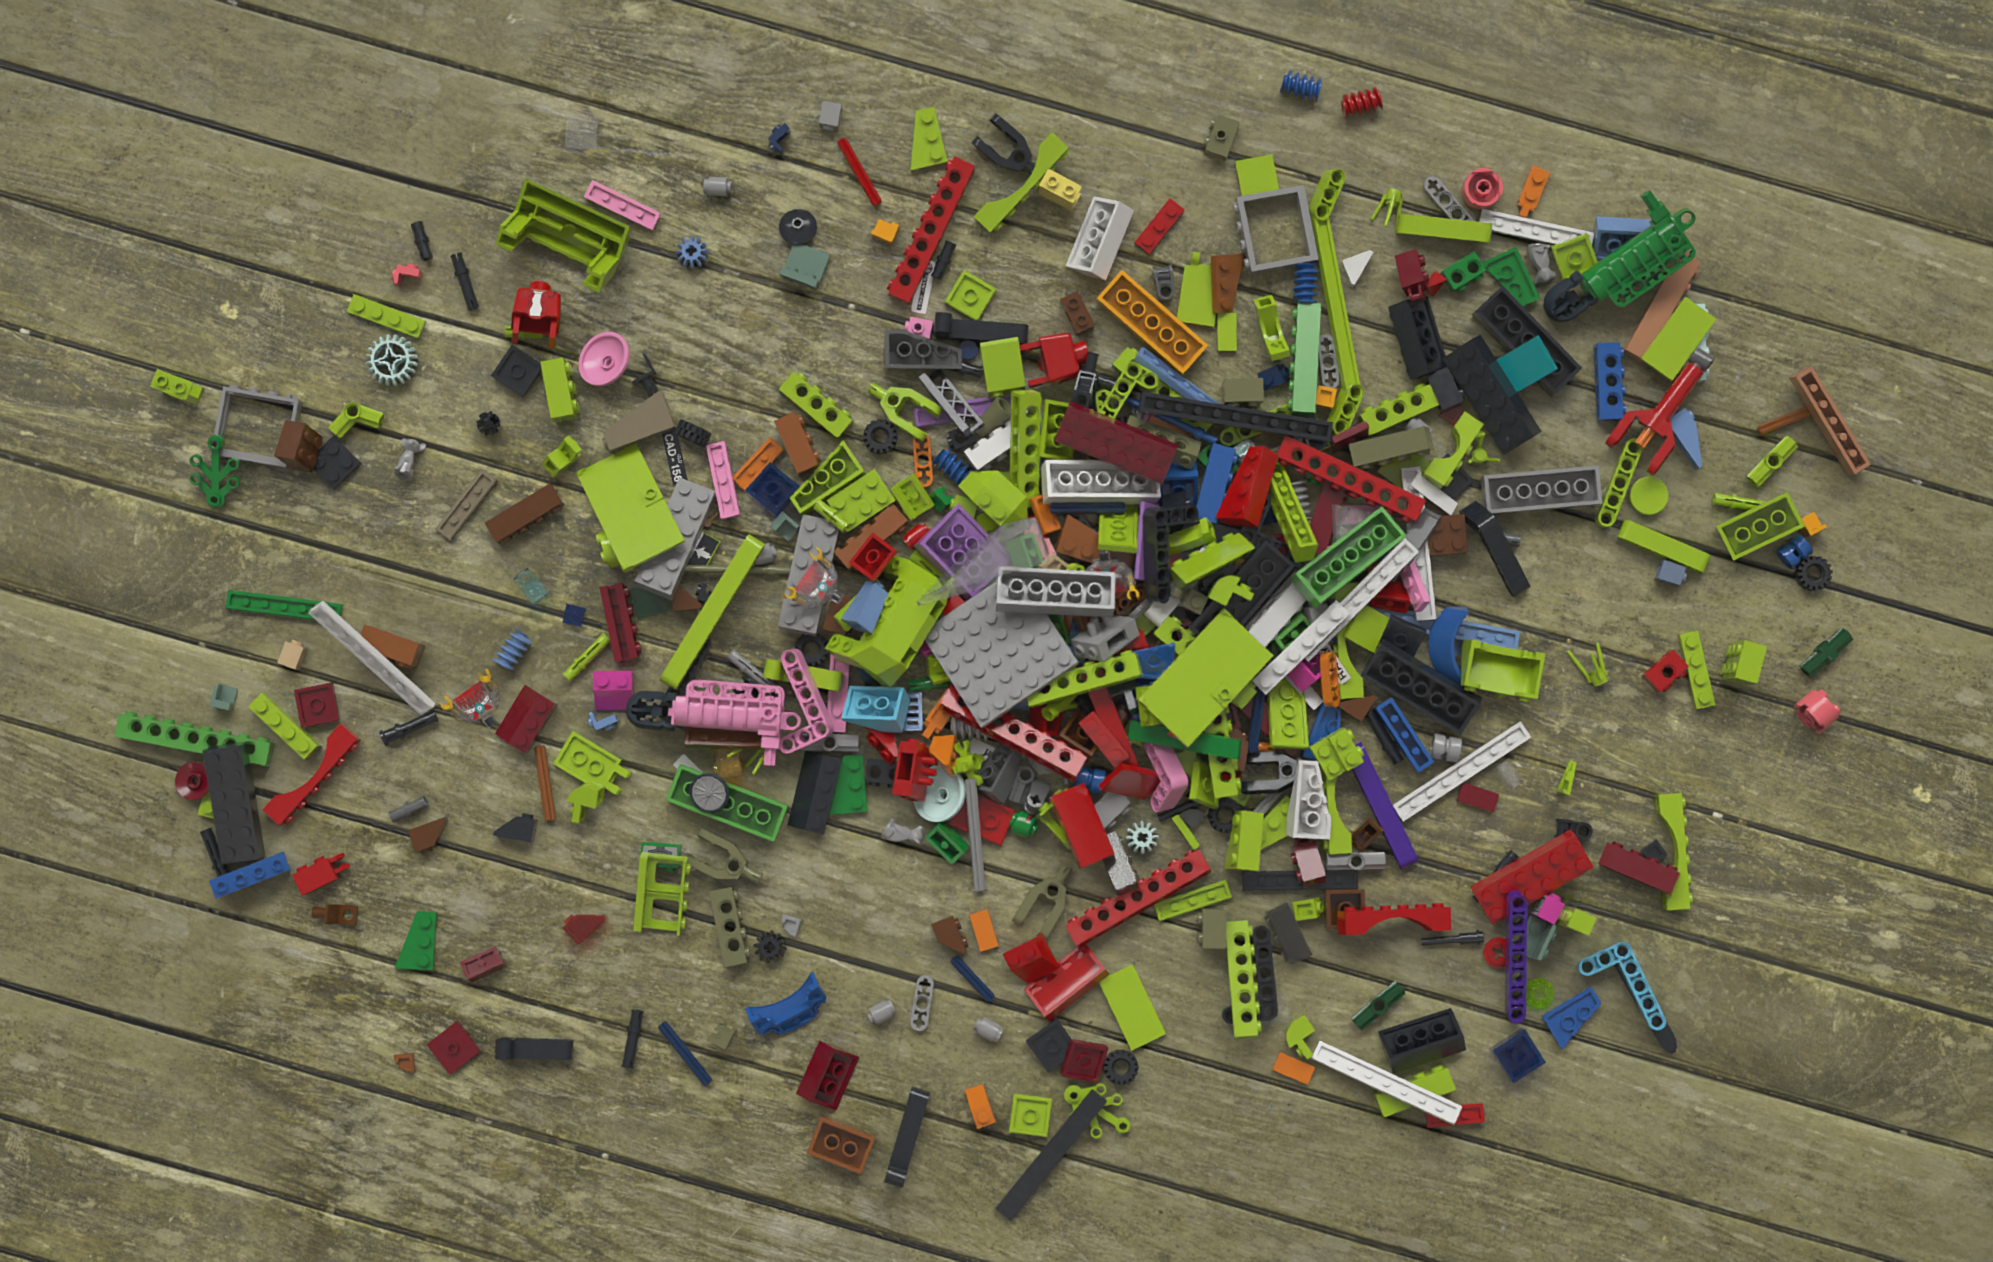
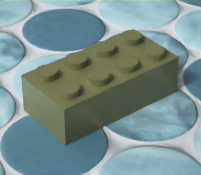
[1349,426,1434,470]

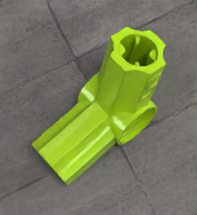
[328,402,384,439]

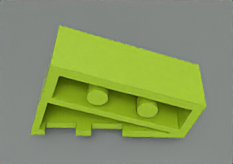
[1224,811,1264,871]

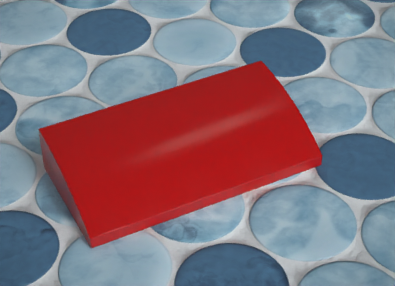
[1049,783,1115,869]
[1024,945,1110,1022]

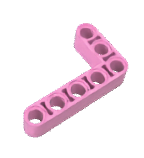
[779,649,834,754]
[1131,713,1188,812]

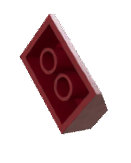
[495,685,558,754]
[796,1040,860,1110]

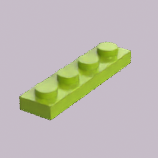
[347,294,426,339]
[1678,631,1715,709]

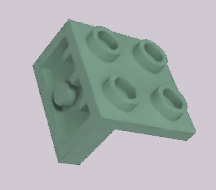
[780,245,829,291]
[1517,915,1557,961]

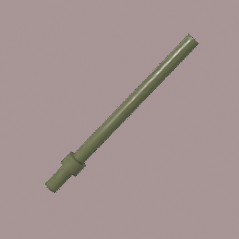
[685,565,791,576]

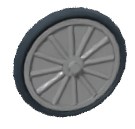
[690,773,729,813]

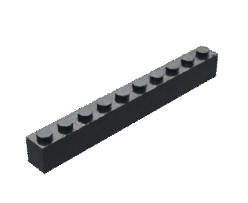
[1138,392,1333,442]

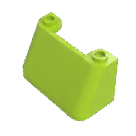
[1461,639,1545,702]

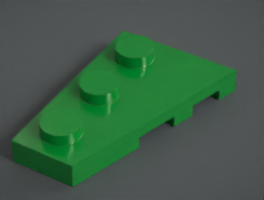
[1482,247,1540,307]
[829,754,868,815]
[394,911,437,970]

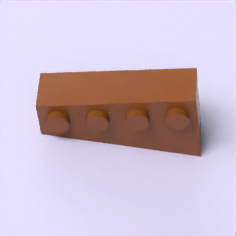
[834,503,908,572]
[1054,514,1135,574]

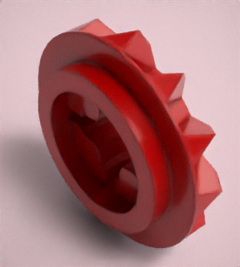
[1483,937,1514,968]

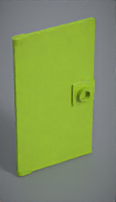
[576,443,685,573]
[1137,608,1273,748]

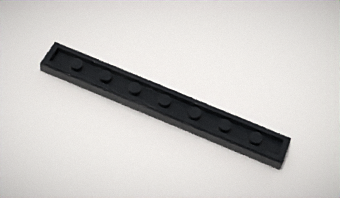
[995,1088,1107,1221]

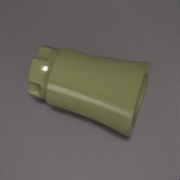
[973,396,1011,438]

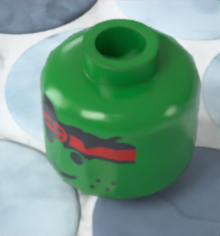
[1009,811,1039,839]

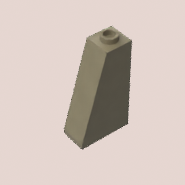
[602,391,676,452]

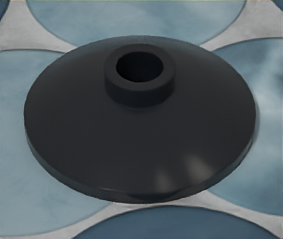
[779,209,817,245]

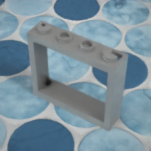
[1233,185,1319,275]
[210,385,303,469]

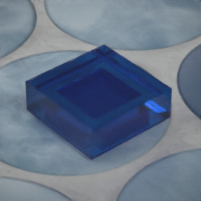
[562,604,586,627]

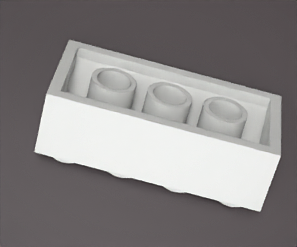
[1066,196,1134,281]

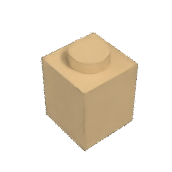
[277,639,307,670]

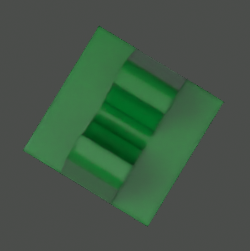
[929,487,953,513]

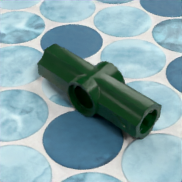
[1799,627,1853,678]
[1351,980,1406,1030]

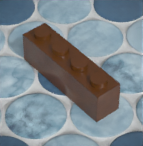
[485,483,564,544]

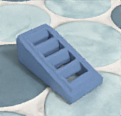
[903,692,923,731]

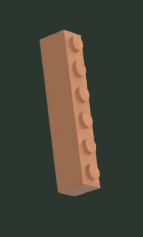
[1623,253,1701,363]
[1789,366,1871,475]

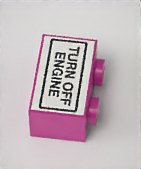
[1531,893,1565,925]

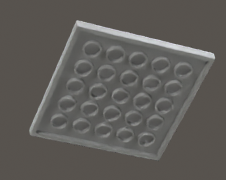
[925,581,1079,729]

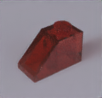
[562,914,608,945]

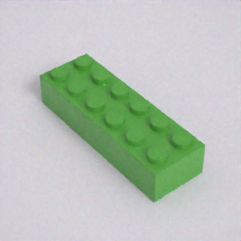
[1291,507,1407,609]
[666,764,789,842]

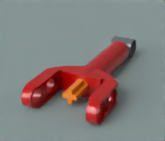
[1605,347,1715,476]

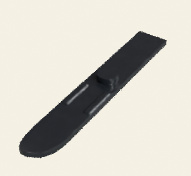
[1608,948,1677,1054]

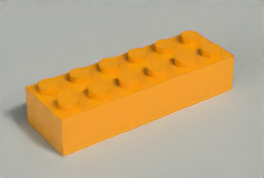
[1096,270,1208,376]

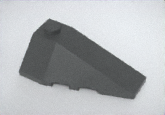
[883,330,962,371]
[976,729,1027,804]

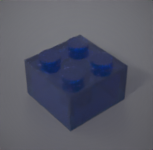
[745,462,800,519]
[1489,1028,1546,1083]

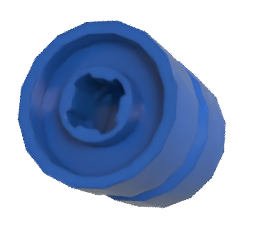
[1776,533,1813,569]
[1074,766,1106,794]

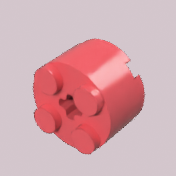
[1461,168,1503,210]
[1794,689,1841,734]

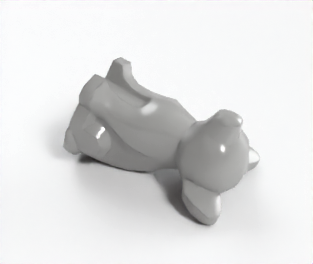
[1527,244,1556,285]
[394,438,426,481]
[881,818,923,846]

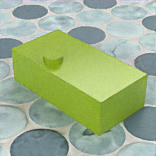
[1716,491,1805,561]

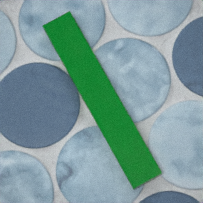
[225,590,343,620]
[1128,719,1242,760]

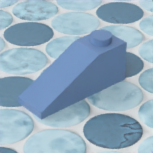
[1670,408,1702,470]

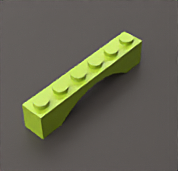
[974,132,1069,232]
[1330,581,1364,699]
[1319,737,1352,854]
[1655,793,1693,910]

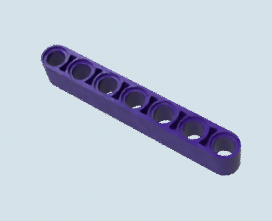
[1352,742,1419,870]
[1505,890,1528,1023]

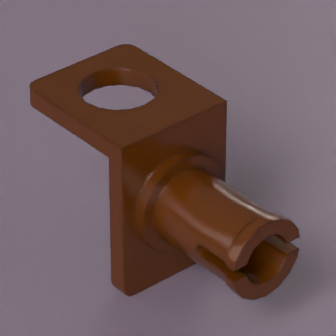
[311,904,358,925]

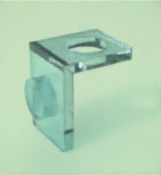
[513,568,548,605]

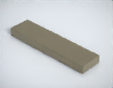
[435,469,498,541]

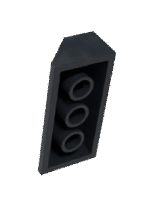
[1388,297,1449,380]
[787,751,843,835]
[1378,1008,1466,1074]

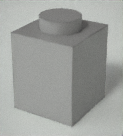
[819,101,842,132]

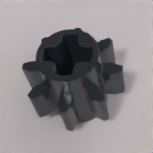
[476,411,501,436]

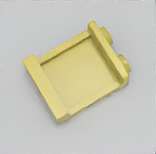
[1038,169,1082,212]

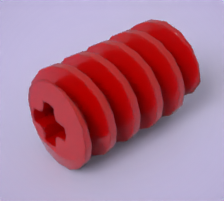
[1341,87,1383,119]

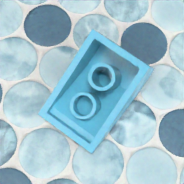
[841,686,910,733]

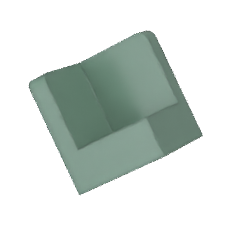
[770,511,800,541]
[210,684,238,711]

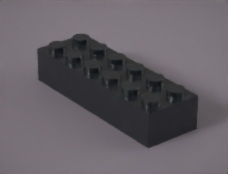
[1472,285,1582,397]
[1442,334,1542,455]
[1188,539,1296,635]
[1361,638,1482,735]
[202,742,265,864]

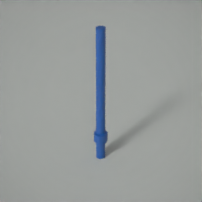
[1125,396,1218,444]

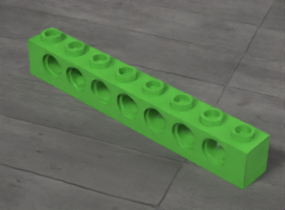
[114,711,274,766]

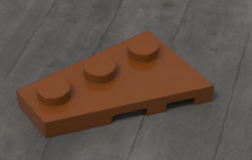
[1211,253,1245,313]

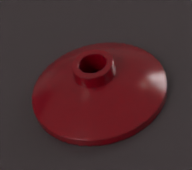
[175,761,209,800]

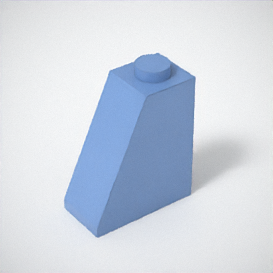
[841,581,888,633]

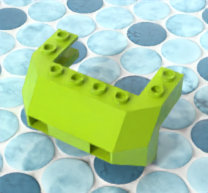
[495,178,633,293]
[825,556,950,687]

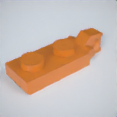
[1517,165,1550,218]
[922,688,960,740]

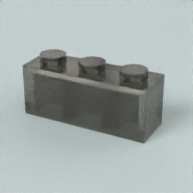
[1102,831,1140,896]
[1264,902,1312,965]

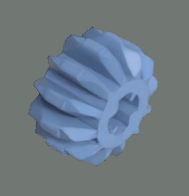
[676,236,709,269]

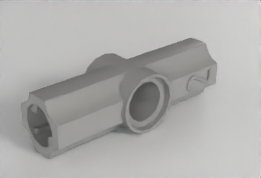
[801,734,860,752]
[1326,852,1386,870]

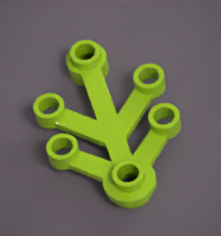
[1064,1083,1131,1138]

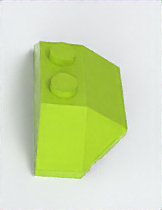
[958,470,1028,537]

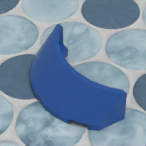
[1428,606,1469,685]
[745,972,827,1035]

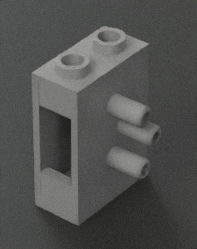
[1071,615,1139,662]

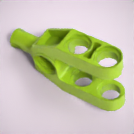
[867,382,943,442]

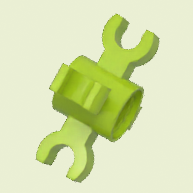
[952,740,985,785]

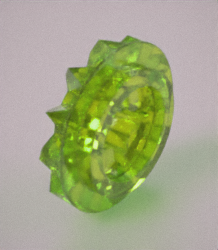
[1526,978,1555,1009]

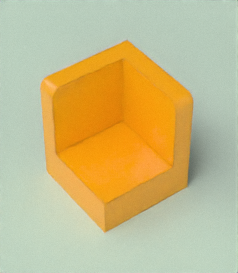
[871,219,900,245]
[1316,385,1337,410]
[1800,512,1827,537]

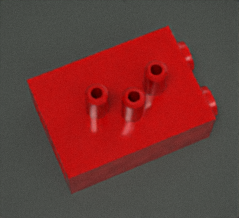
[892,738,937,802]

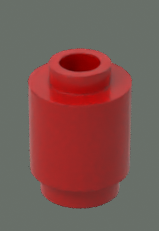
[903,523,930,550]

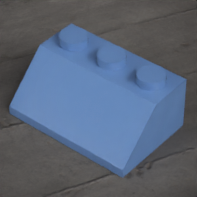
[1592,216,1651,261]

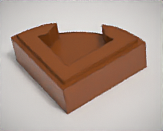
[394,1053,416,1073]

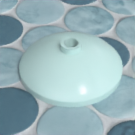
[913,765,966,822]

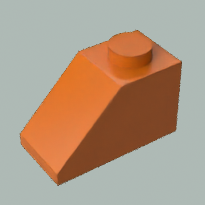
[929,735,959,777]
[965,1084,996,1129]

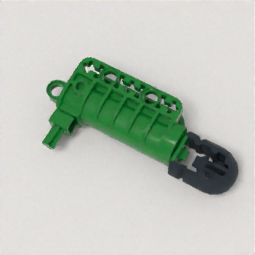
[1543,190,1696,322]

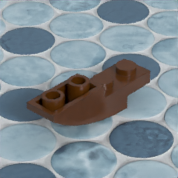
[1074,581,1147,632]

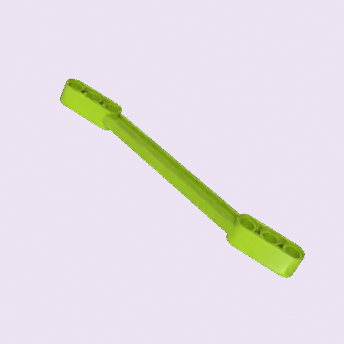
[1308,169,1364,435]

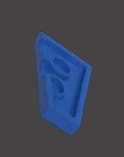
[1115,642,1175,680]
[1301,702,1341,761]
[1541,986,1601,1050]

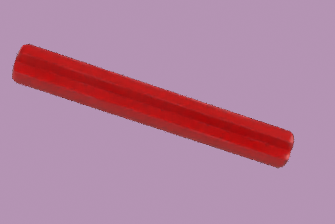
[837,138,882,207]

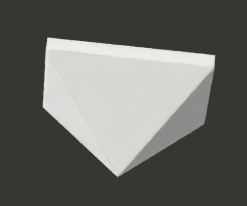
[1342,250,1373,288]

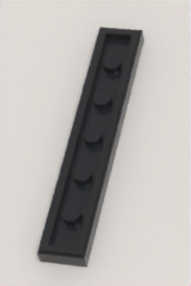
[1242,870,1358,891]

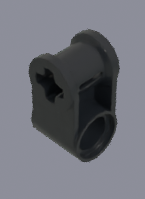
[1554,819,1593,840]

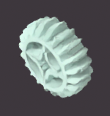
[366,334,418,386]

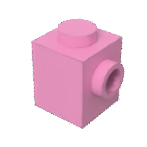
[904,317,933,339]

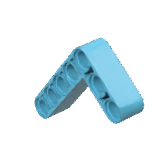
[1577,942,1666,1030]

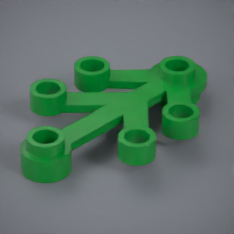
[189,434,240,508]

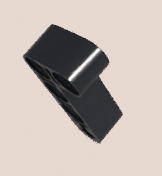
[495,1037,574,1060]

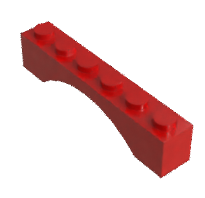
[262,724,361,825]
[1337,903,1452,935]

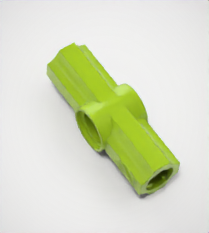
[1745,435,1798,488]

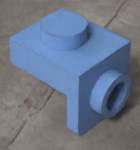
[587,711,619,731]

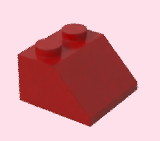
[849,532,898,582]
[1002,934,1060,984]

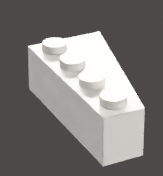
[964,410,1028,471]

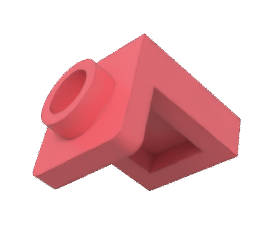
[391,264,423,287]

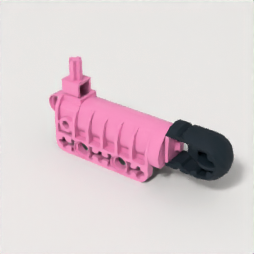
[626,680,801,766]

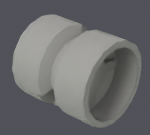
[1430,734,1462,762]

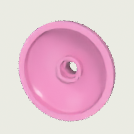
[578,332,630,386]

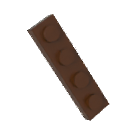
[685,727,763,750]

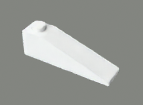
[1286,760,1331,839]

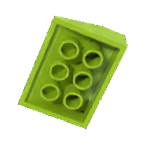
[1170,533,1254,590]

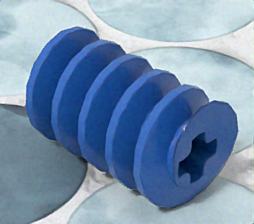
[1279,70,1322,102]
[1293,263,1319,303]
[932,448,975,485]

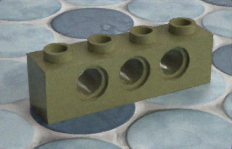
[1126,415,1201,470]
[709,886,751,968]

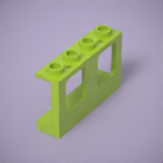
[633,852,691,936]

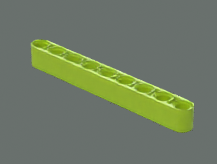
[659,534,765,690]

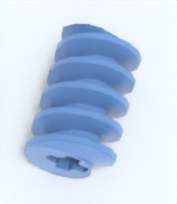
[492,627,532,670]

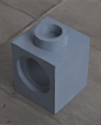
[1654,560,1687,586]

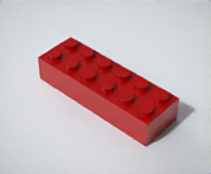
[1470,829,1594,925]

